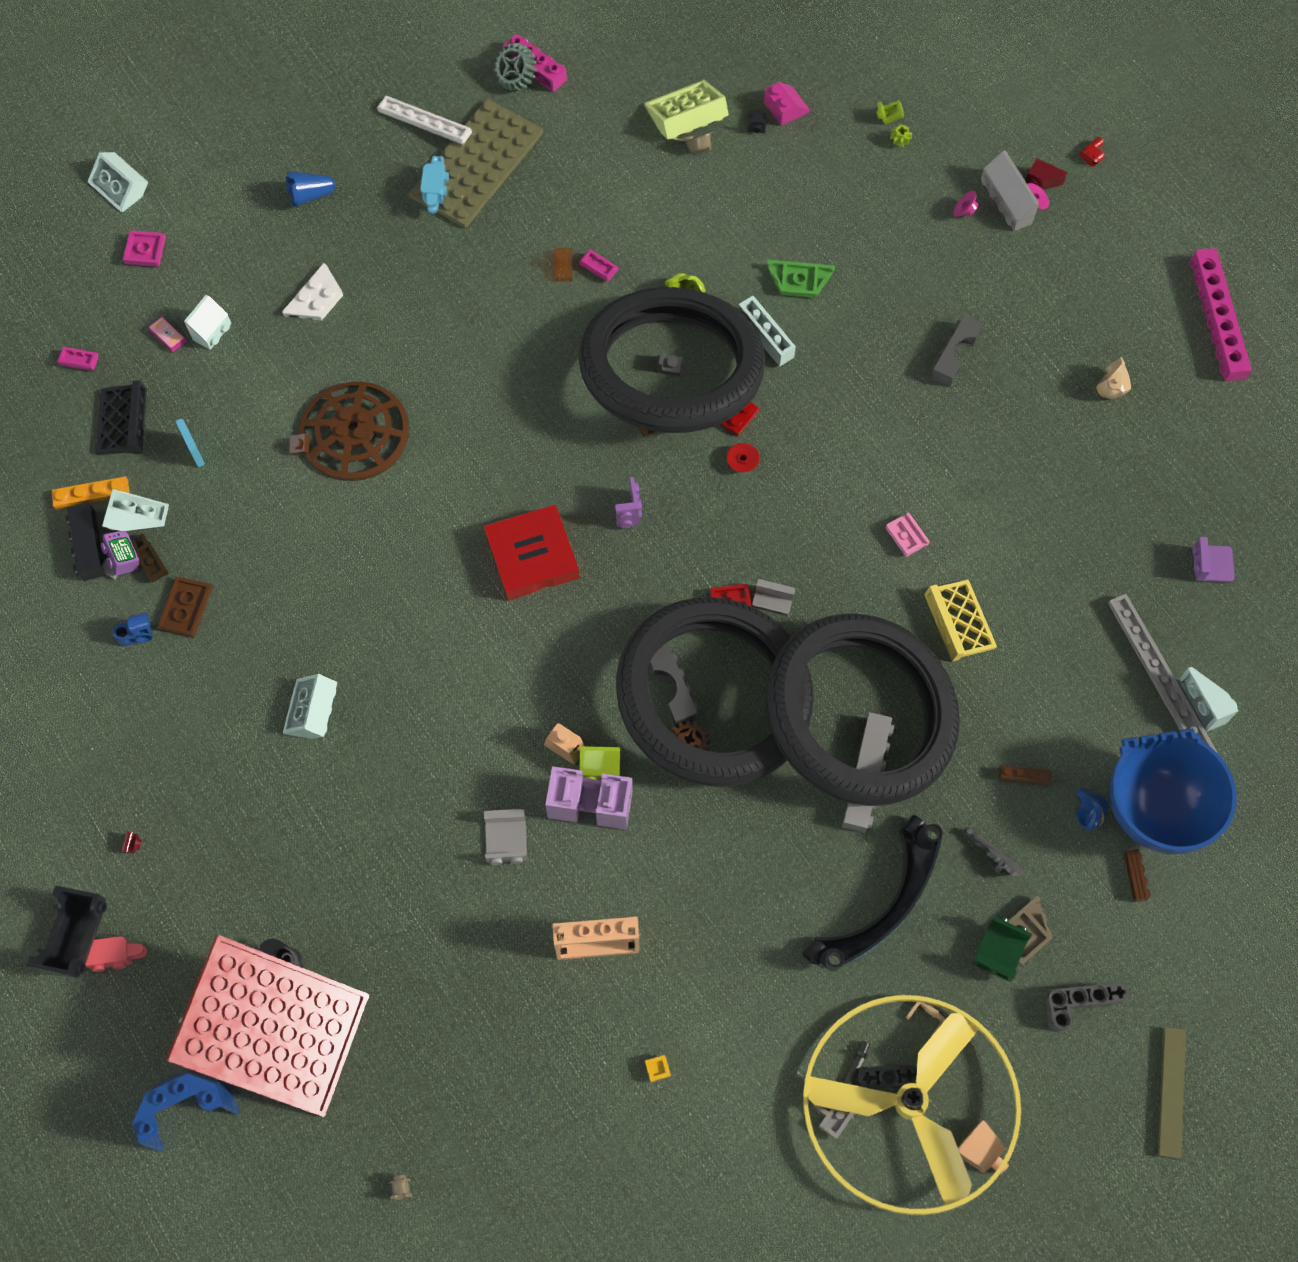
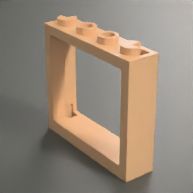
[553,917,639,960]

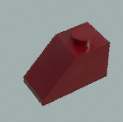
[1025,158,1068,190]

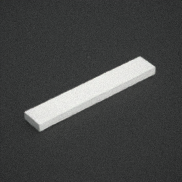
[377,96,472,144]

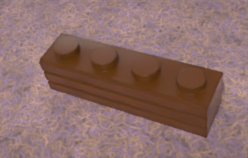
[999,765,1051,786]
[1123,849,1150,902]

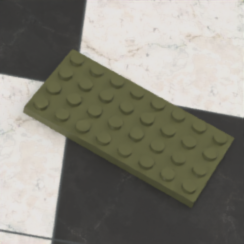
[409,99,543,229]

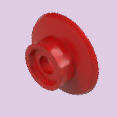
[727,443,760,472]

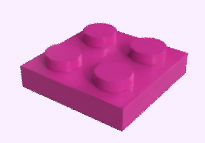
[123,231,166,267]

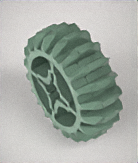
[493,43,537,91]

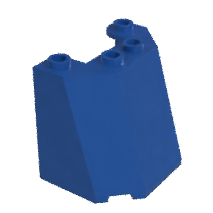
[132,1069,240,1151]

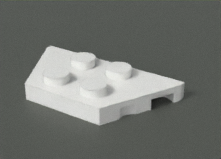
[282,263,343,321]

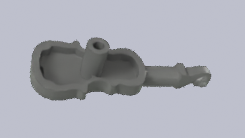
[964,827,1025,877]

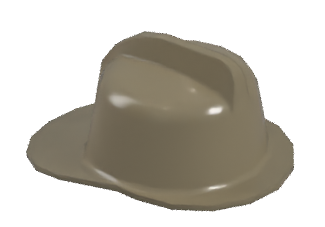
[674,131,714,154]

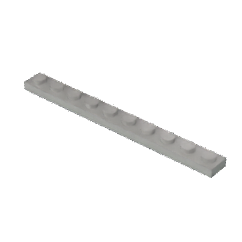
[1108,594,1218,753]

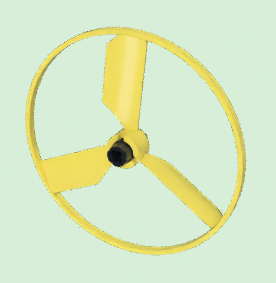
[803,995,1021,1215]

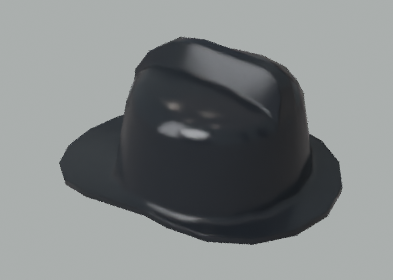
[258,938,303,968]

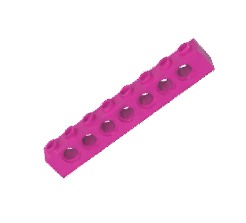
[1190,248,1252,382]

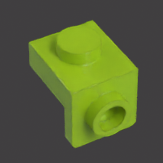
[876,100,904,125]

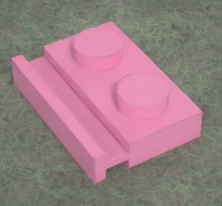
[885,512,930,557]

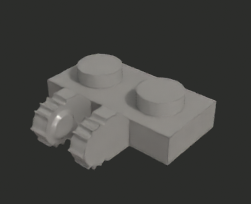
[812,1104,855,1140]

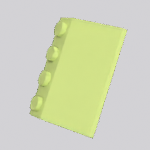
[644,80,729,139]

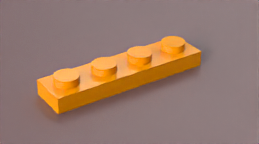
[52,476,129,509]

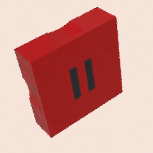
[484,504,580,601]

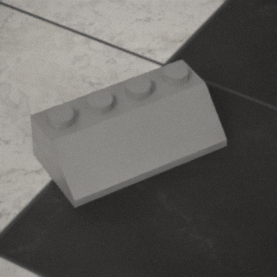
[981,150,1039,231]

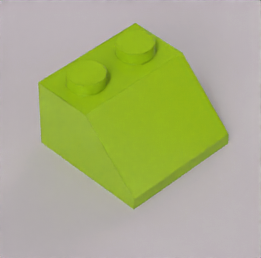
[580,746,621,780]

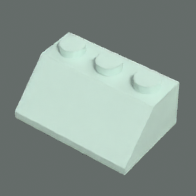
[88,152,148,212]
[283,674,337,739]

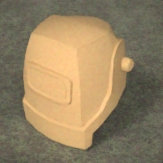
[1096,357,1131,400]

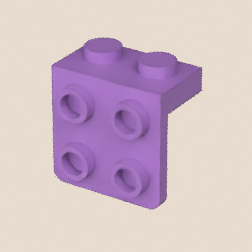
[615,476,642,529]
[1192,537,1235,582]

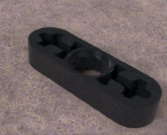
[857,1066,917,1089]

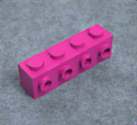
[503,34,567,92]

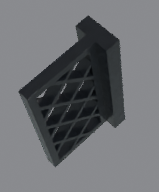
[96,380,147,455]

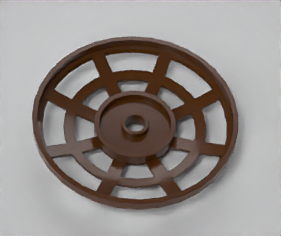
[299,382,409,481]

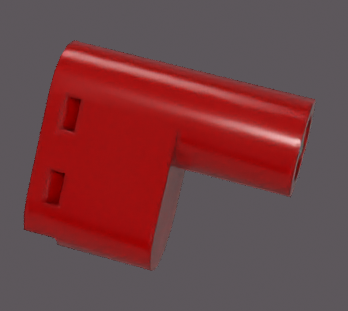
[1079,137,1105,167]

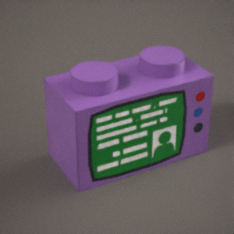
[100,531,139,576]

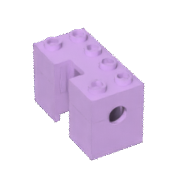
[545,766,633,830]

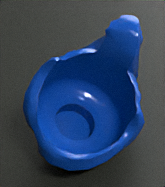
[1075,787,1108,831]

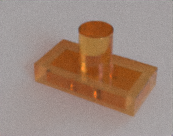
[554,248,572,282]

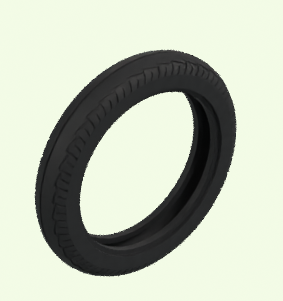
[579,287,765,433]
[616,597,814,787]
[766,613,960,806]

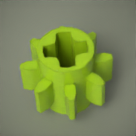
[890,125,912,147]

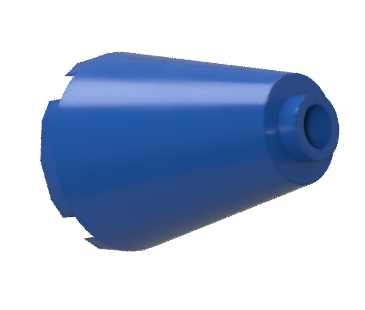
[285,172,335,207]

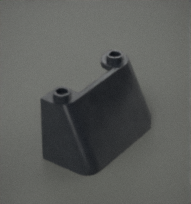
[26,885,107,978]

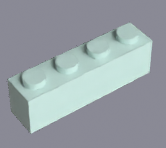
[738,296,796,367]

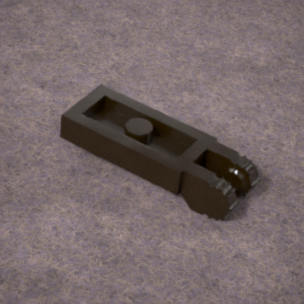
[131,533,169,583]

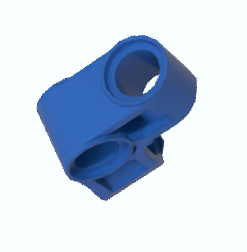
[112,612,153,646]

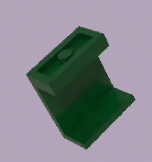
[972,916,1032,982]

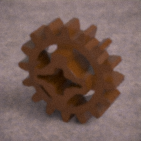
[672,721,710,751]

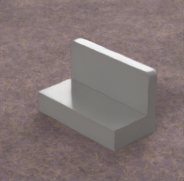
[752,579,795,615]

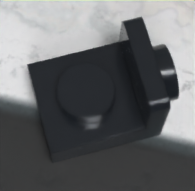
[748,111,767,134]

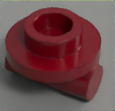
[122,831,142,854]

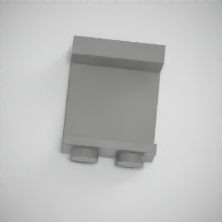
[484,809,527,865]

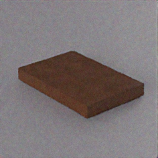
[157,576,213,638]

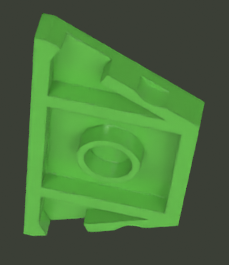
[767,260,835,298]

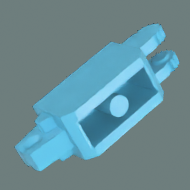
[420,156,449,214]

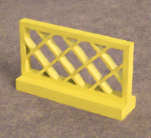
[924,580,997,662]

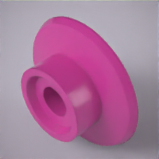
[1027,183,1049,209]
[953,190,978,217]

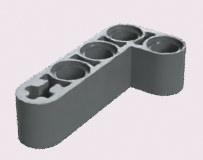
[1045,983,1129,1032]

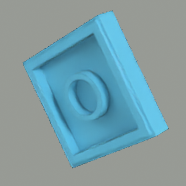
[176,418,204,467]

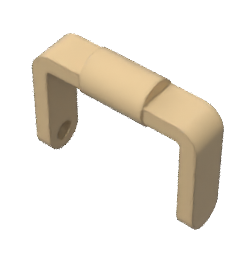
[906,1002,945,1037]

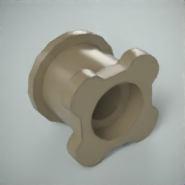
[389,1175,413,1200]

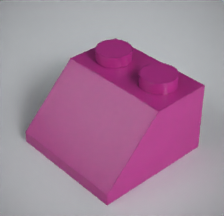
[764,82,810,126]

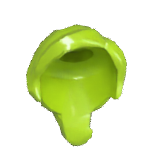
[665,273,705,293]

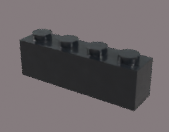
[65,502,106,581]

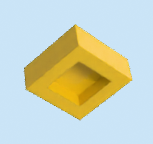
[645,1055,671,1082]

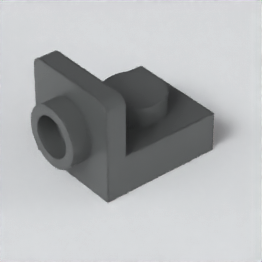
[656,349,683,376]

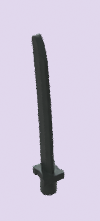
[821,1041,870,1123]

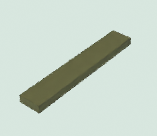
[1158,1027,1186,1159]

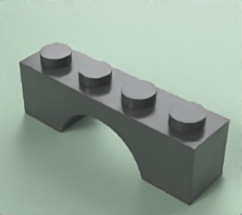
[930,315,984,387]
[649,645,699,727]

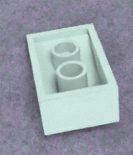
[103,489,169,531]
[1177,667,1238,732]

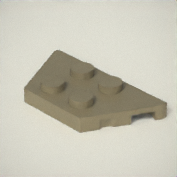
[1009,895,1052,966]

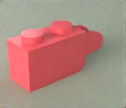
[86,936,148,972]

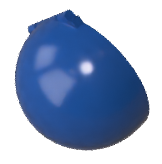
[1109,728,1237,855]

